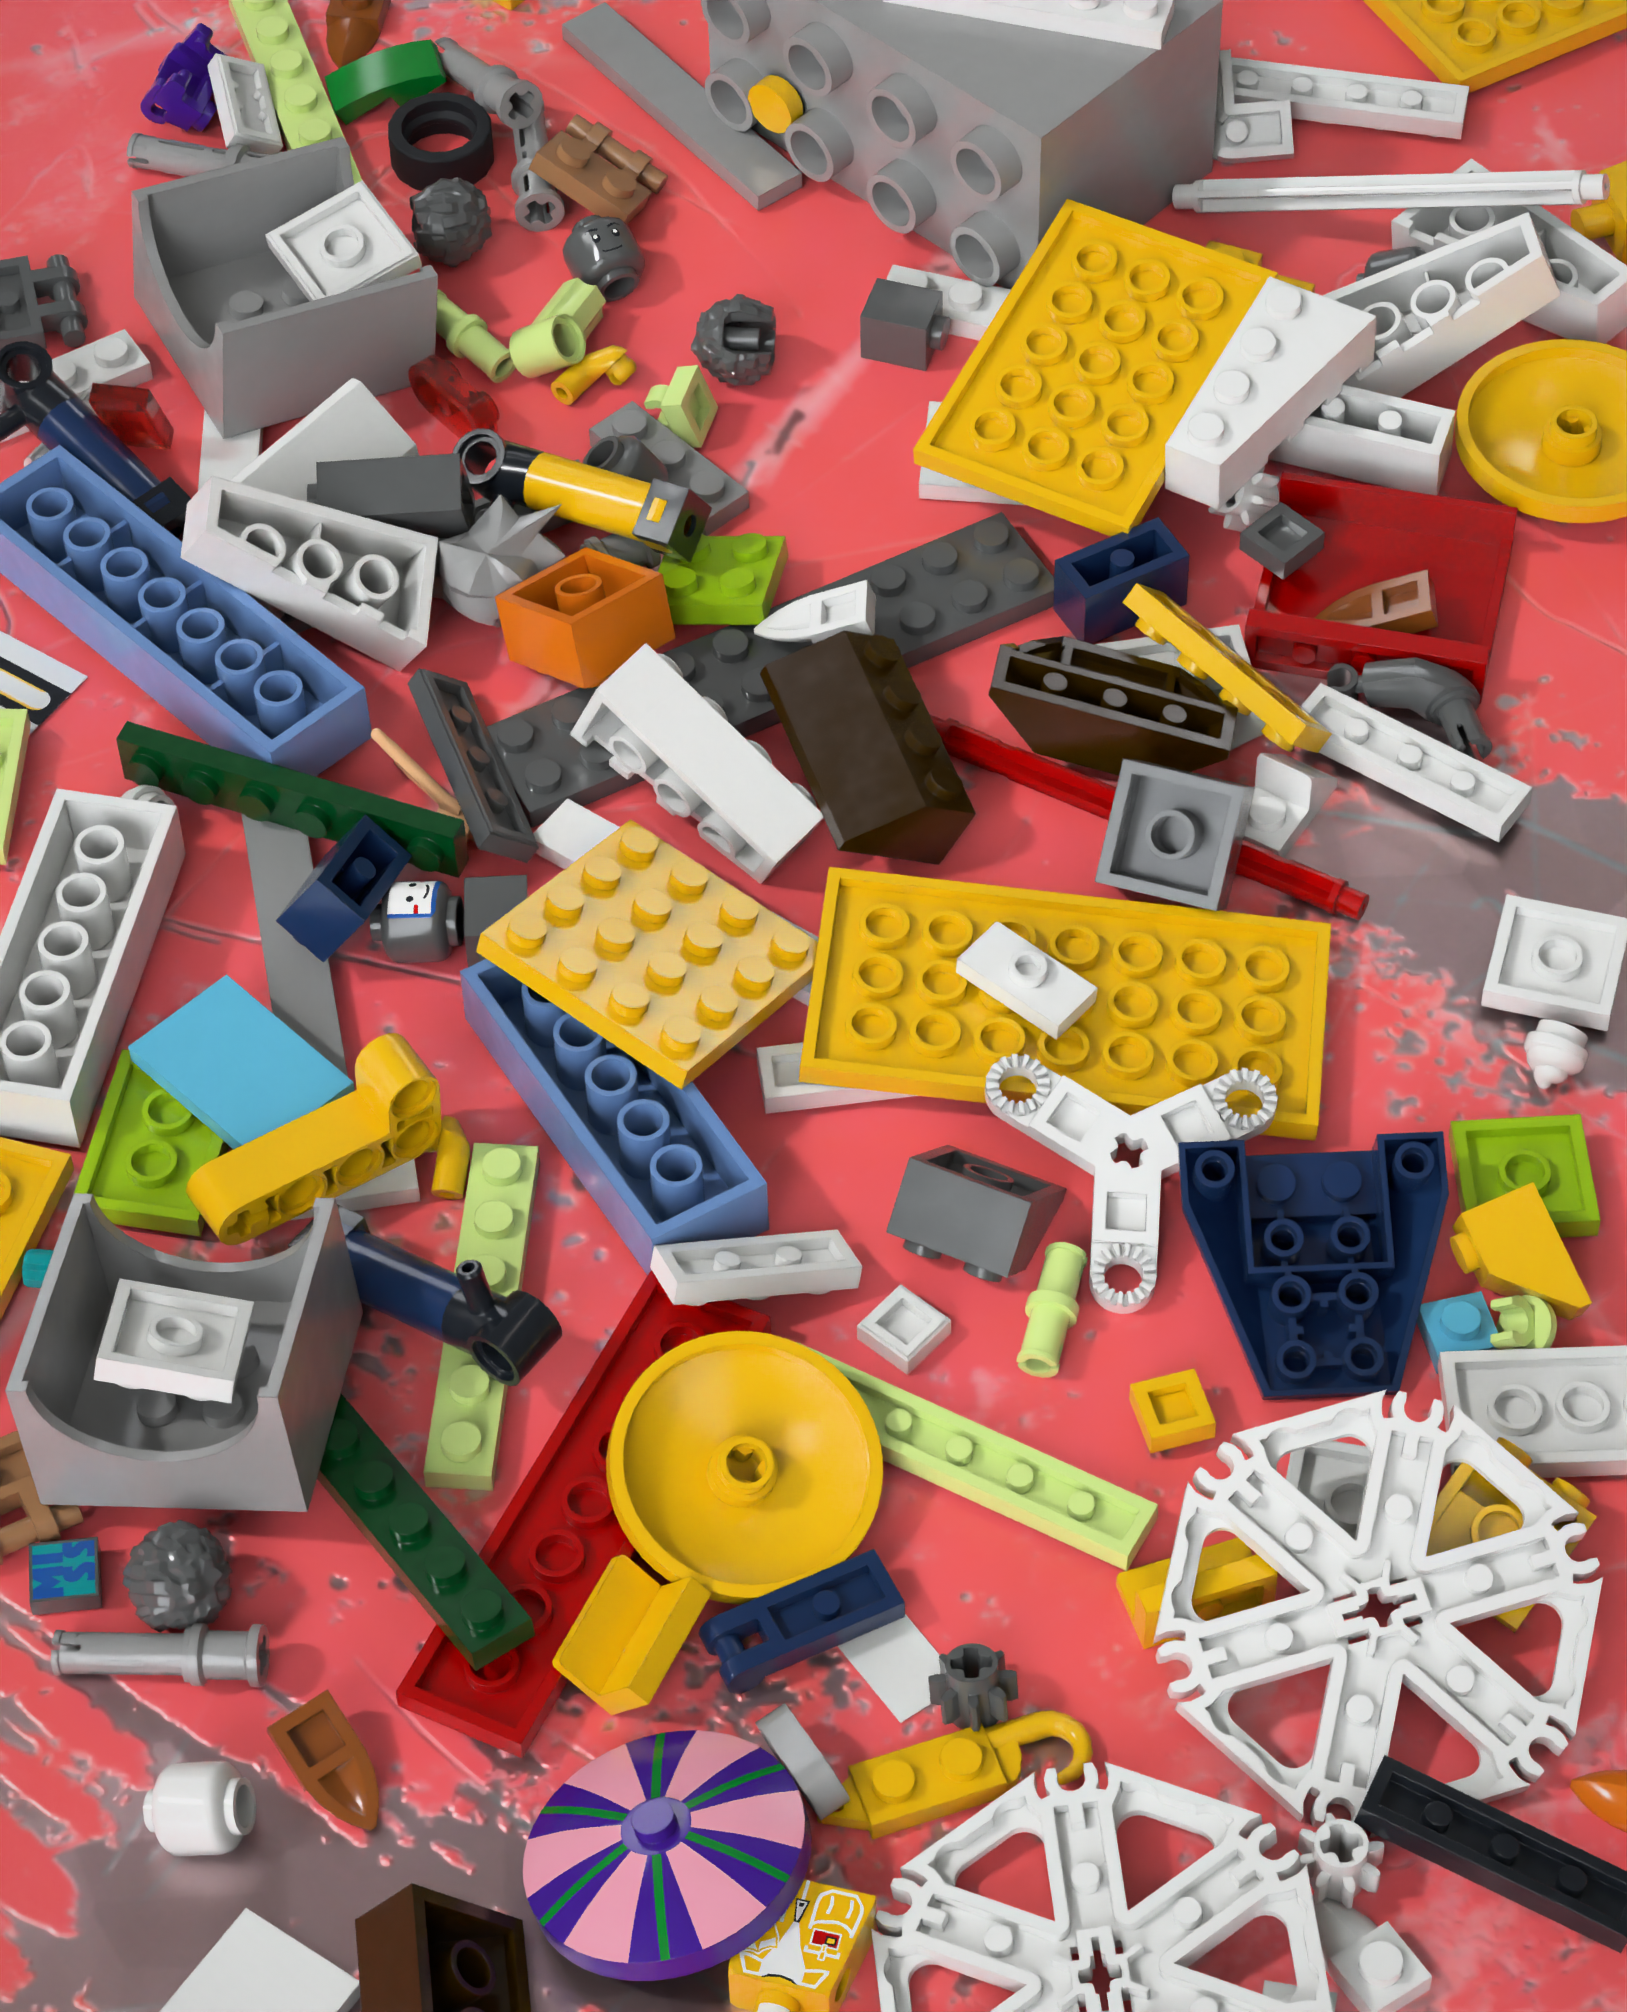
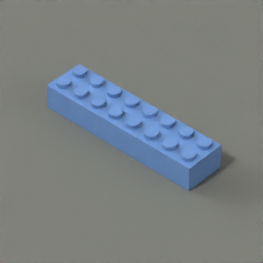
[0,445,372,777]

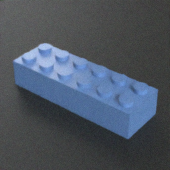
[460,959,769,1276]

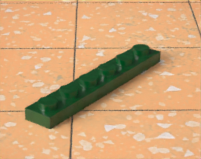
[116,721,469,878]
[317,1393,535,1671]

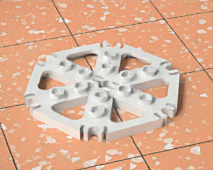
[1153,1389,1603,1838]
[871,1762,1333,2012]

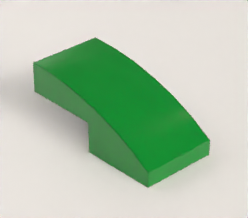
[325,39,447,125]

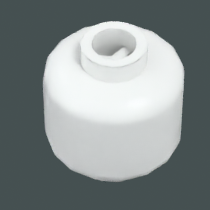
[143,1760,256,1856]

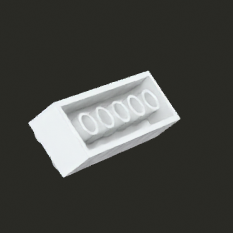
[0,788,186,1148]

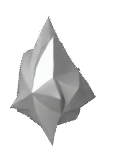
[432,494,566,626]

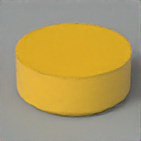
[748,75,803,133]

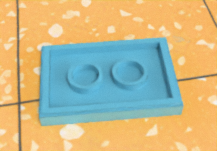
[128,974,355,1149]

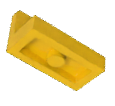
[1116,1537,1278,1650]
[552,1555,712,1715]

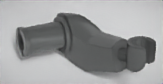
[1327,657,1493,760]

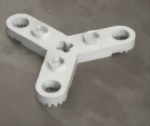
[985,1054,1278,1314]

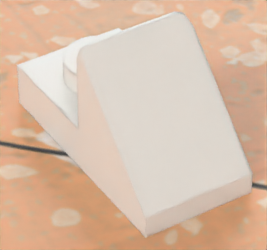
[1243,753,1338,858]

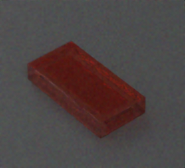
[89,383,174,450]

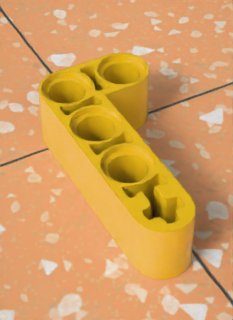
[186,1033,442,1245]

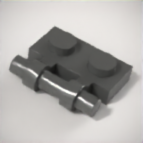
[0,254,88,350]

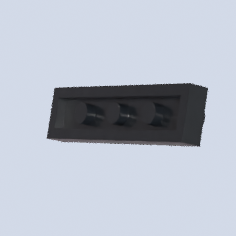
[1354,1755,1627,1953]

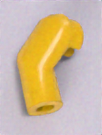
[551,345,637,405]
[426,1115,470,1200]

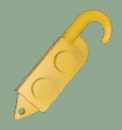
[817,1710,1093,1840]

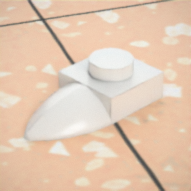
[754,580,876,644]
[1312,1895,1432,2012]

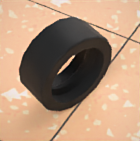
[388,92,494,191]

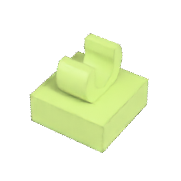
[644,365,719,448]

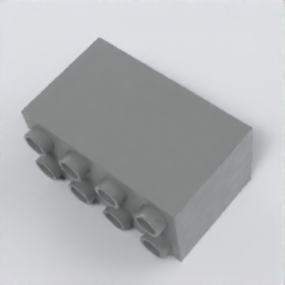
[701,0,1223,289]

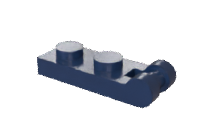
[698,1549,905,1694]

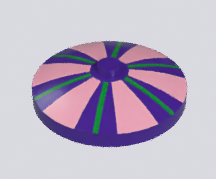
[523,1730,812,1981]

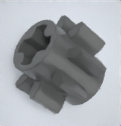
[928,1643,1018,1732]

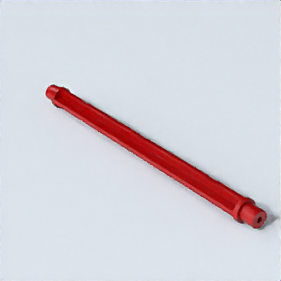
[929,714,1369,920]

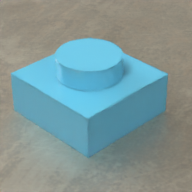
[1417,1291,1499,1374]

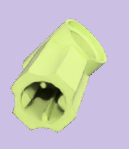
[509,278,606,378]

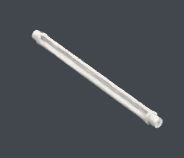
[1172,170,1610,213]

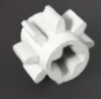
[1208,465,1280,532]
[1298,1813,1385,1909]

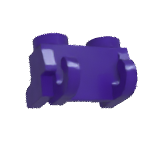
[140,23,227,132]

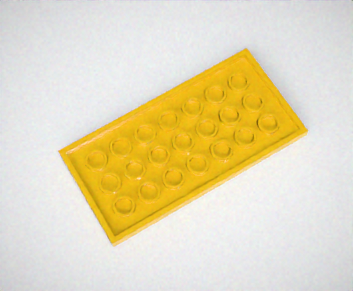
[799,867,1331,1141]

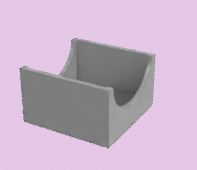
[131,136,438,439]
[5,1193,363,1512]

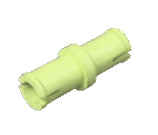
[436,289,516,383]
[1016,1242,1088,1378]

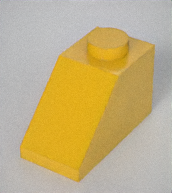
[1450,1182,1592,1320]

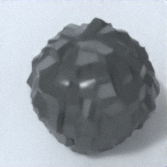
[410,177,492,267]
[691,294,776,386]
[122,1520,233,1632]

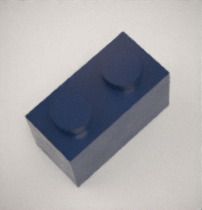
[1053,517,1190,644]
[276,815,412,963]

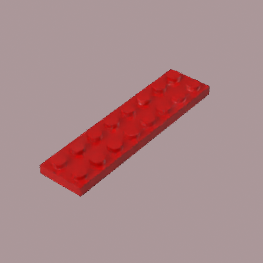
[396,1270,771,1759]

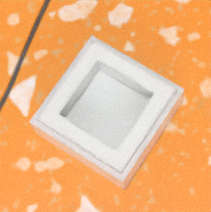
[857,1284,951,1375]

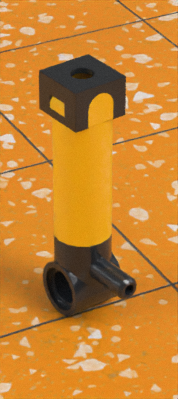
[452,428,712,563]

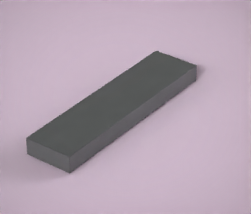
[407,668,539,863]

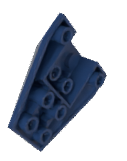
[1177,1131,1449,1400]

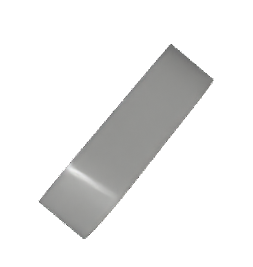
[755,1703,851,1820]

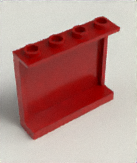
[1244,472,1518,704]

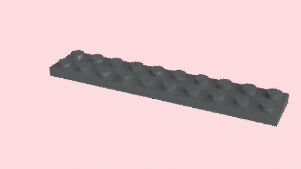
[487,512,1054,828]

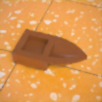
[325,0,391,68]
[1315,569,1438,634]
[267,1689,379,1831]

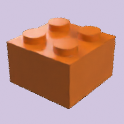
[495,547,676,689]

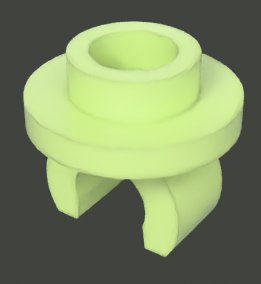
[1490,1295,1557,1350]

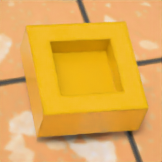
[1129,1368,1216,1454]

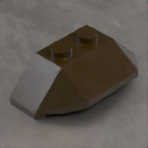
[988,636,1238,776]

